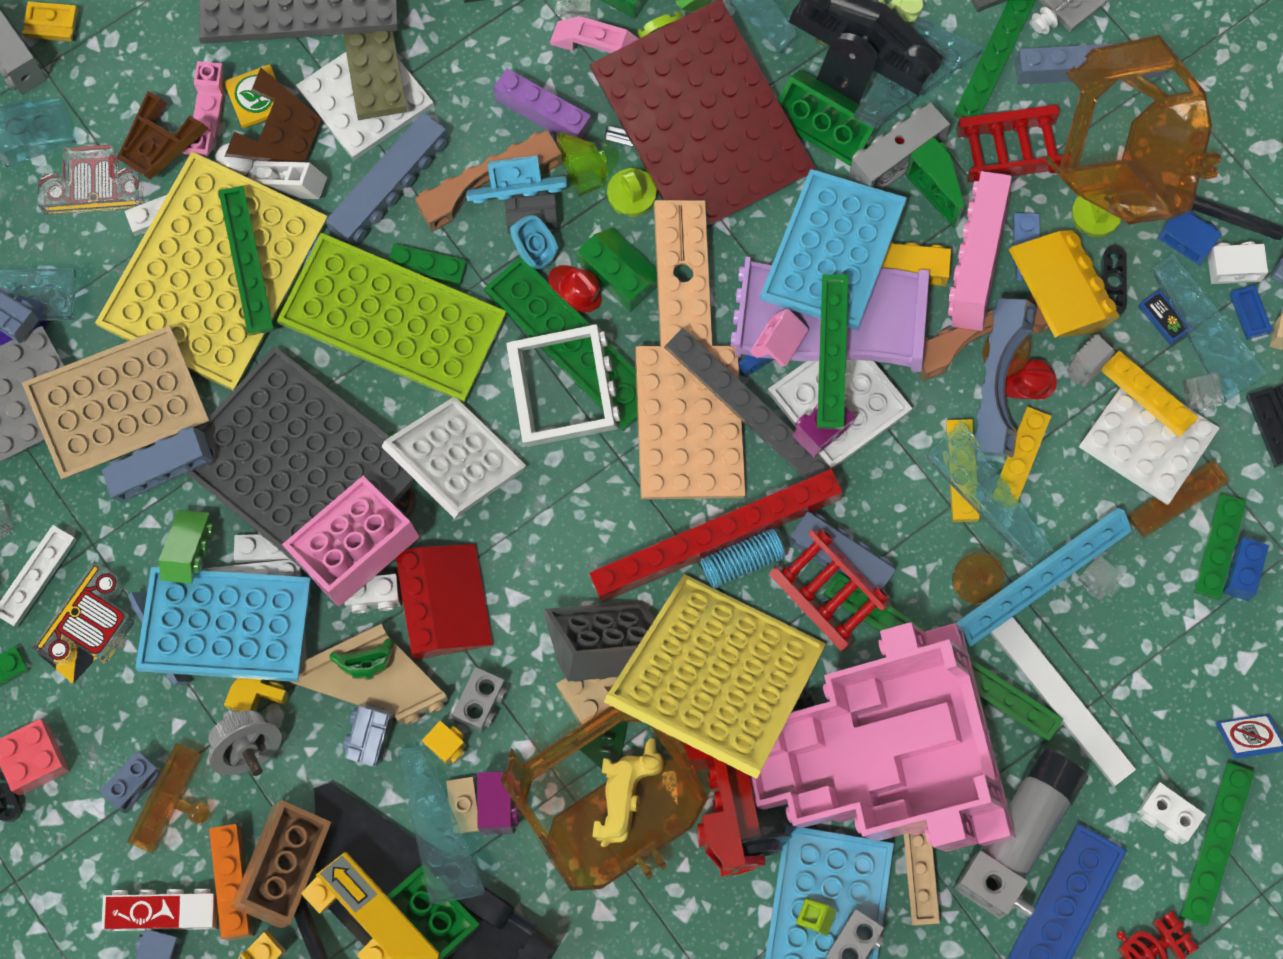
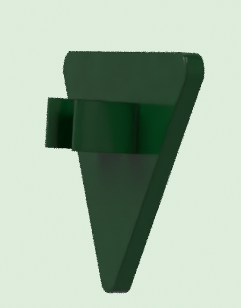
[571,720,627,769]

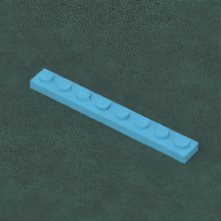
[956,508,1132,647]

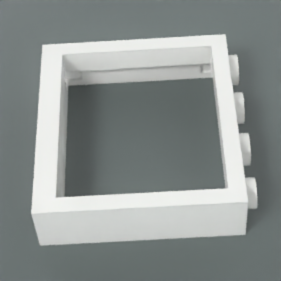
[506,324,620,447]

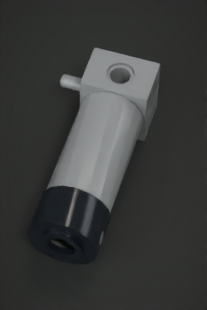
[953,749,1089,919]

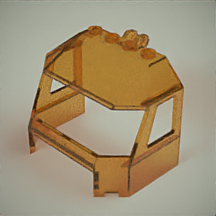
[1043,35,1222,225]
[500,686,708,891]

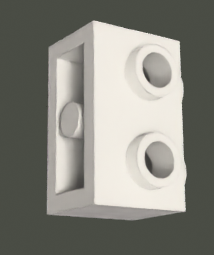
[1207,242,1268,284]
[345,574,401,614]
[1137,782,1206,844]

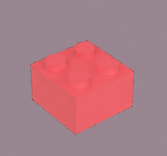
[0,719,70,796]

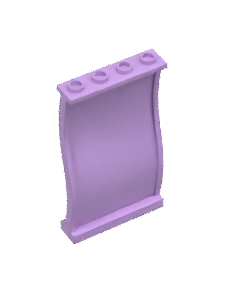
[731,257,929,372]

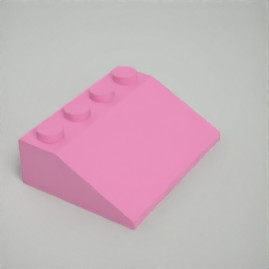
[282,476,419,607]

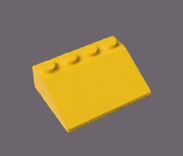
[1008,230,1120,338]

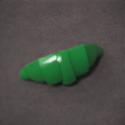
[329,638,394,680]

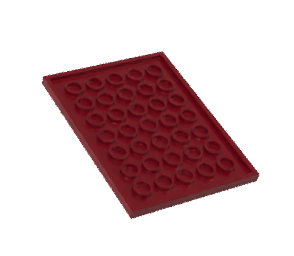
[590,0,816,237]

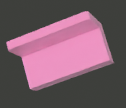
[750,309,808,366]

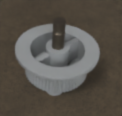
[208,710,282,776]

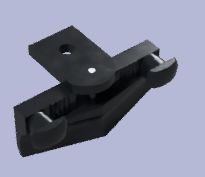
[789,0,943,104]

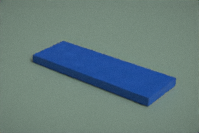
[1007,823,1127,959]

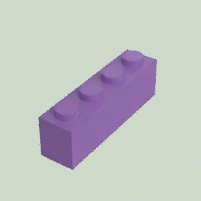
[493,68,592,140]

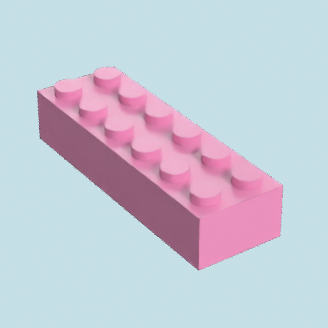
[948,171,1012,331]

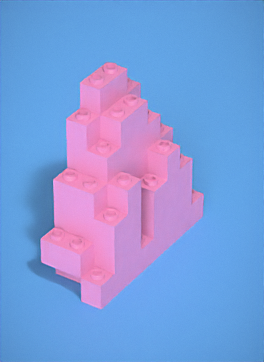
[749,622,1016,852]

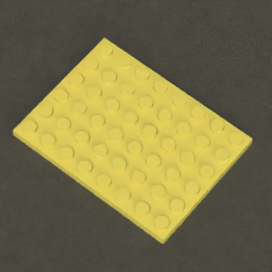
[95,151,328,391]
[604,574,826,779]

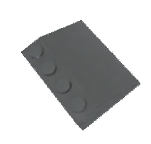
[544,601,655,682]

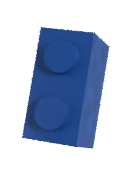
[1157,206,1222,266]
[1223,537,1269,601]

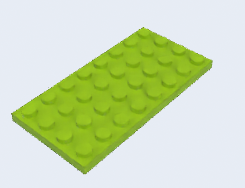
[277,233,506,403]

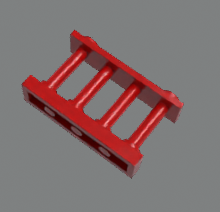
[956,105,1069,183]
[769,528,892,651]

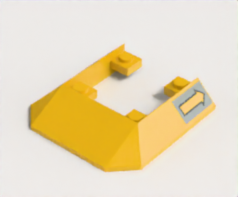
[238,852,440,959]

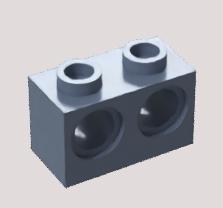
[99,751,163,814]

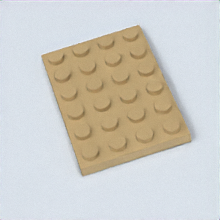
[22,325,209,480]

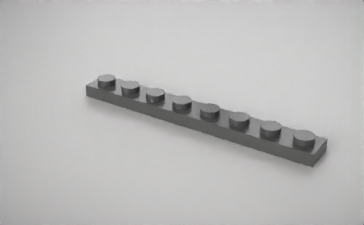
[664,327,834,480]

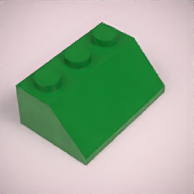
[576,228,657,312]
[387,865,479,959]

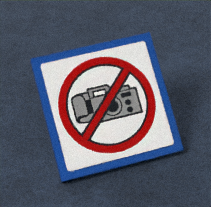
[1216,714,1283,759]

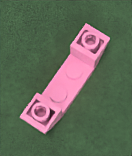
[550,16,638,53]
[182,61,224,156]

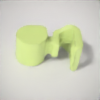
[877,0,923,23]

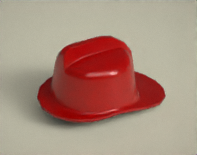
[548,265,602,312]
[1005,359,1057,400]

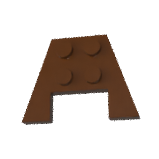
[224,68,322,162]
[117,91,209,180]

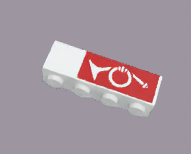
[101,889,218,931]

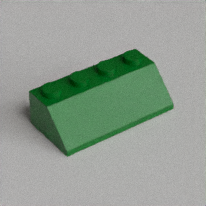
[778,70,884,166]

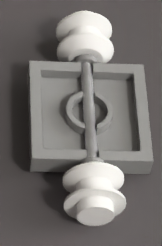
[1032,0,1108,34]

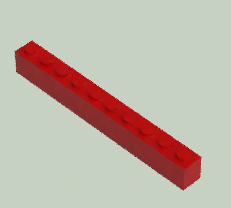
[589,469,842,603]

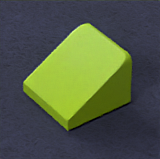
[796,898,836,936]

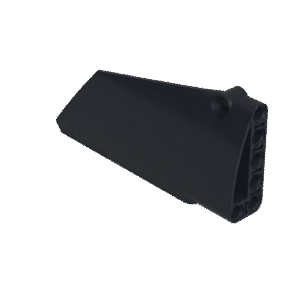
[314,783,561,959]

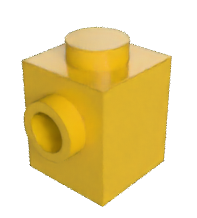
[422,721,466,766]

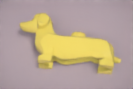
[593,738,664,847]

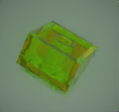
[557,132,608,197]

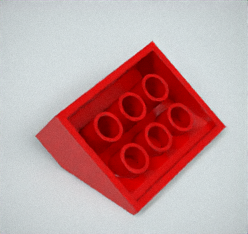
[396,544,493,660]

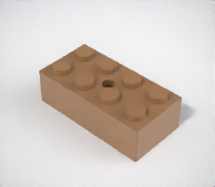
[231,800,331,928]

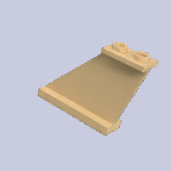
[290,624,449,726]

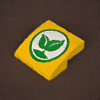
[224,64,276,129]

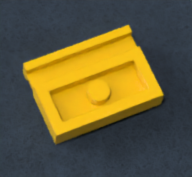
[22,1,78,42]

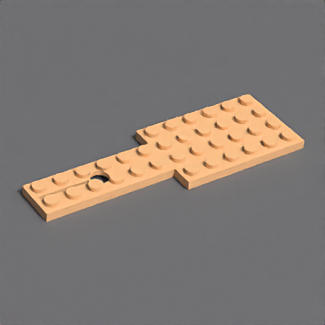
[635,200,745,499]

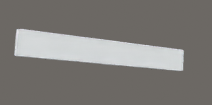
[990,617,1136,787]

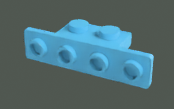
[466,155,567,203]

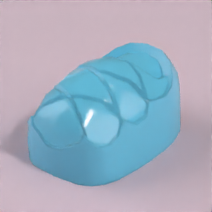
[510,215,559,269]

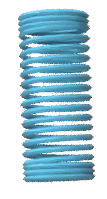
[701,528,786,589]

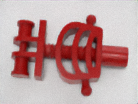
[1116,910,1200,959]

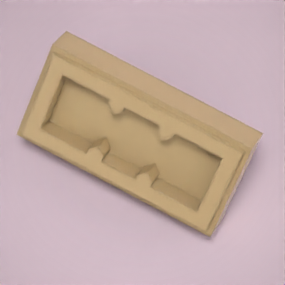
[446,777,480,836]

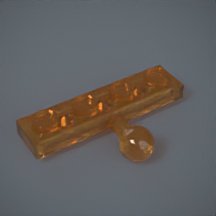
[1128,461,1229,539]
[127,743,210,854]

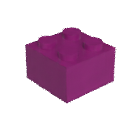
[477,772,519,835]

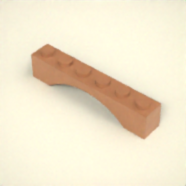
[415,130,563,232]
[919,295,1050,382]

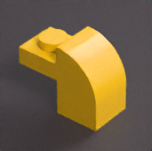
[224,678,289,712]

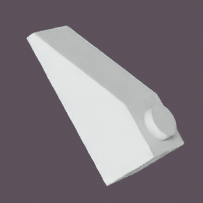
[247,161,327,199]

